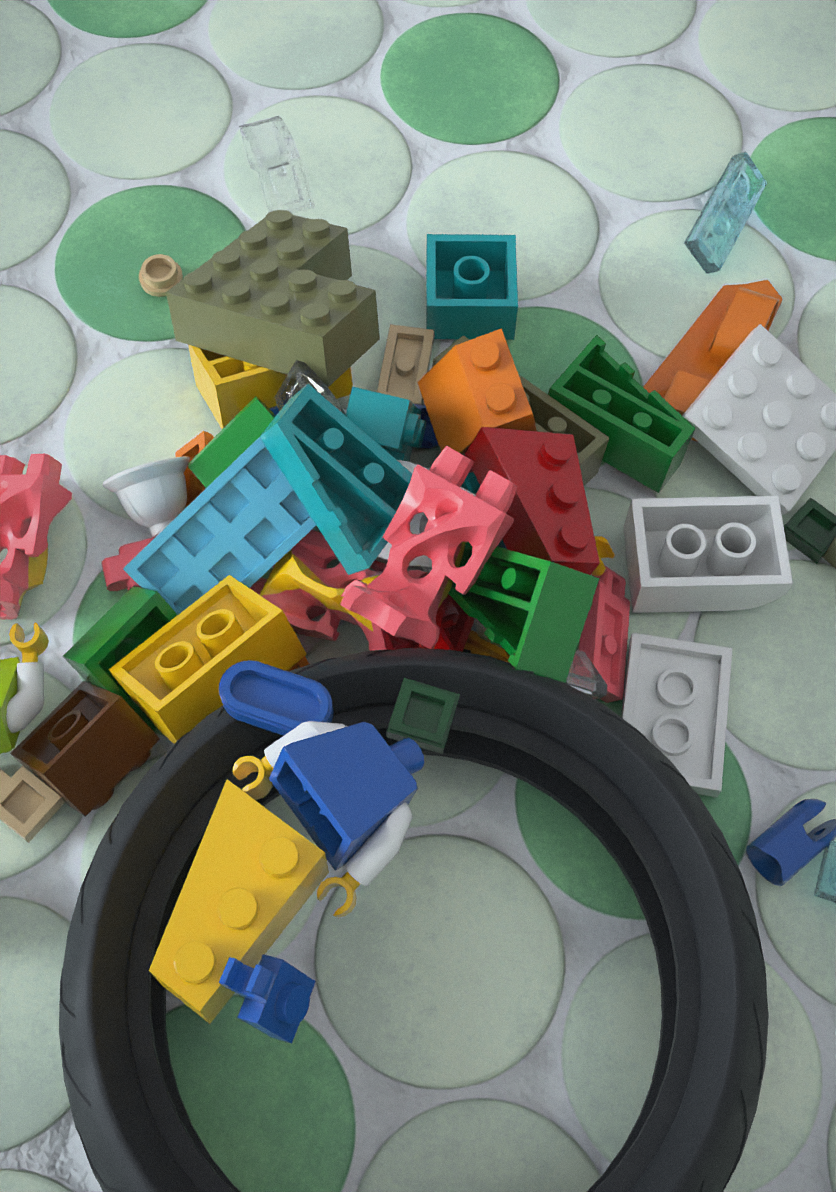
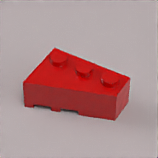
[464,427,600,575]

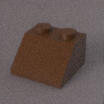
[10,681,160,817]

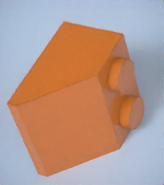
[417,328,537,455]

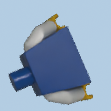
[233,721,424,918]

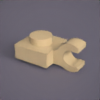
[0,766,65,843]

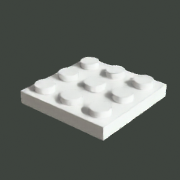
[682,324,836,515]

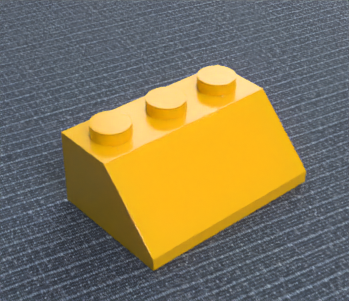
[109,575,307,744]

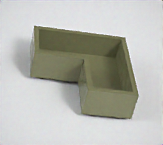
[166,210,380,387]

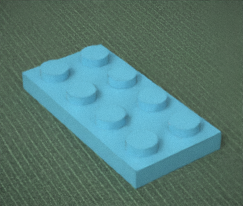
[123,437,316,615]

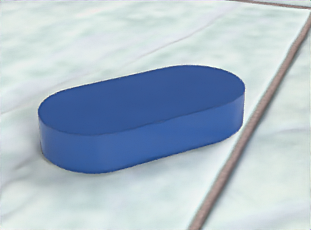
[219,660,333,736]

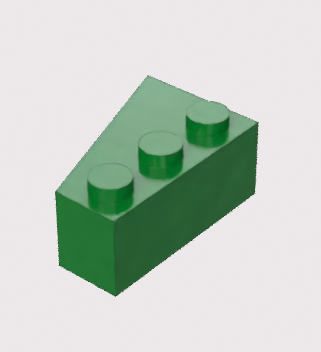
[548,335,695,493]
[449,542,599,683]

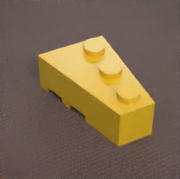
[188,345,353,429]
[149,779,329,1024]

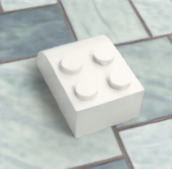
[623,496,793,613]

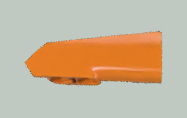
[643,280,783,442]

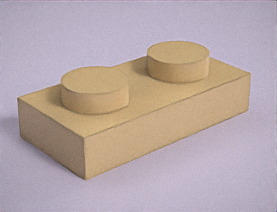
[377,324,434,405]

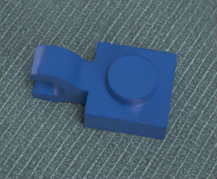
[219,954,316,1044]

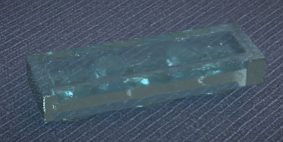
[684,151,767,274]

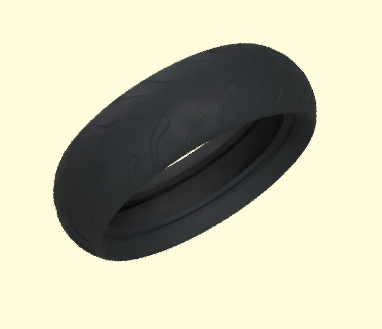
[59,648,769,1192]

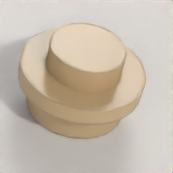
[139,254,183,297]

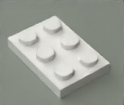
[621,632,733,797]

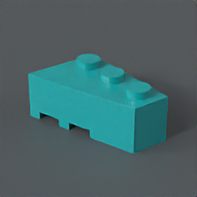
[260,384,412,575]

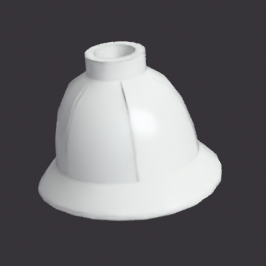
[103,456,190,537]

